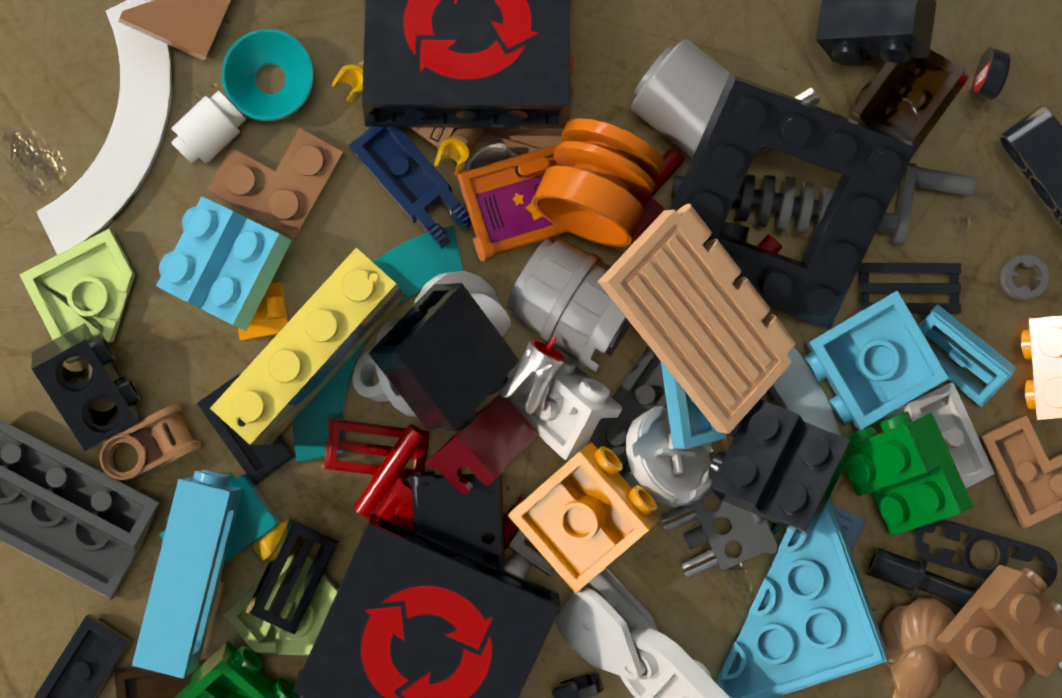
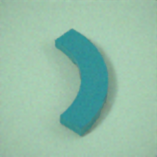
[293,225,463,462]

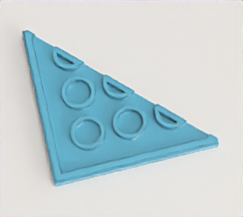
[716,495,889,698]

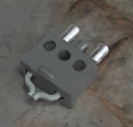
[661,489,782,578]

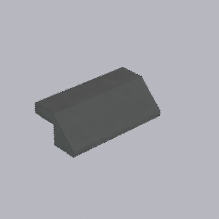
[0,419,159,601]

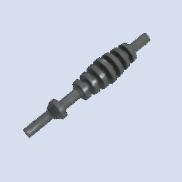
[672,163,976,245]

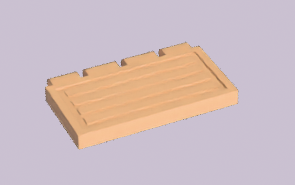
[597,204,796,434]

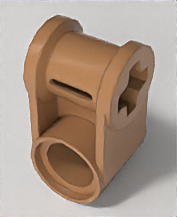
[99,402,202,481]

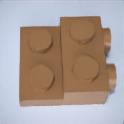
[936,565,1062,698]

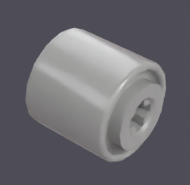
[631,39,731,158]

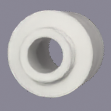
[171,91,246,165]

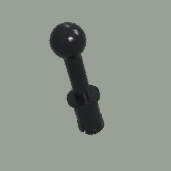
[866,547,977,606]

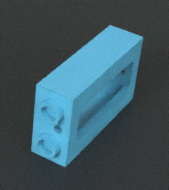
[132,469,242,679]

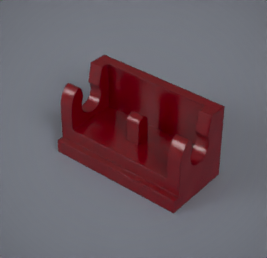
[426,394,539,495]

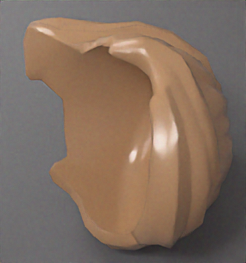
[880,596,957,698]

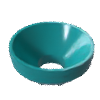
[222,29,314,121]

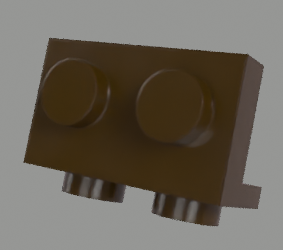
[853,49,970,158]

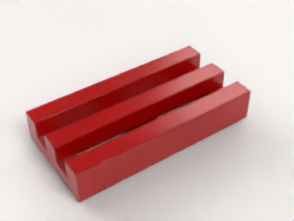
[322,418,430,479]

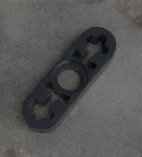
[911,519,1057,588]

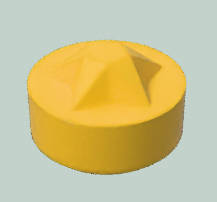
[251,518,300,563]

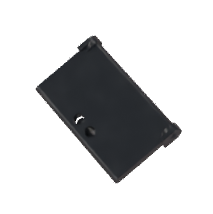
[409,471,505,570]

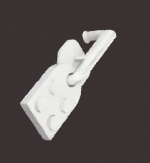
[505,553,732,698]

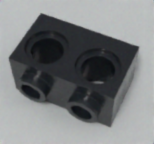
[31,323,141,451]

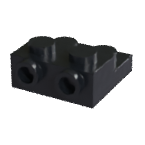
[708,399,854,538]

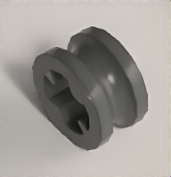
[1000,254,1050,300]

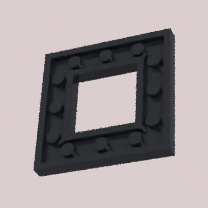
[669,74,916,329]

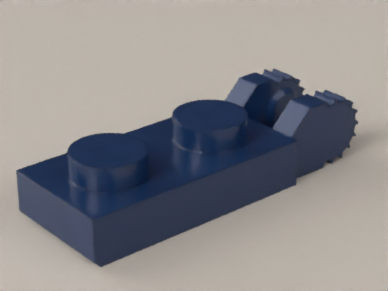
[348,127,472,249]

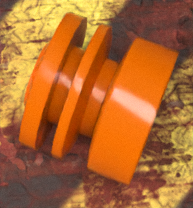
[533,118,665,247]

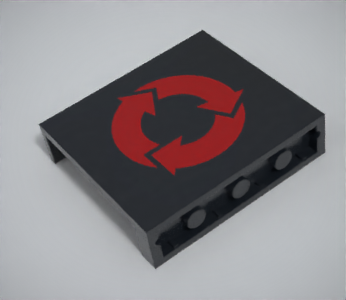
[362,0,570,129]
[293,512,561,698]

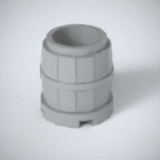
[506,238,631,374]

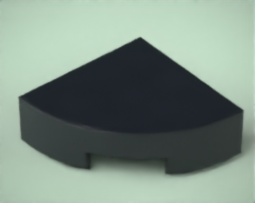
[551,671,604,698]

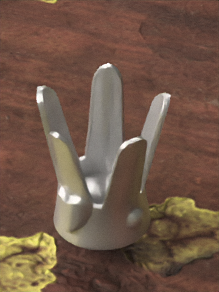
[500,336,565,414]

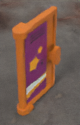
[457,145,569,262]

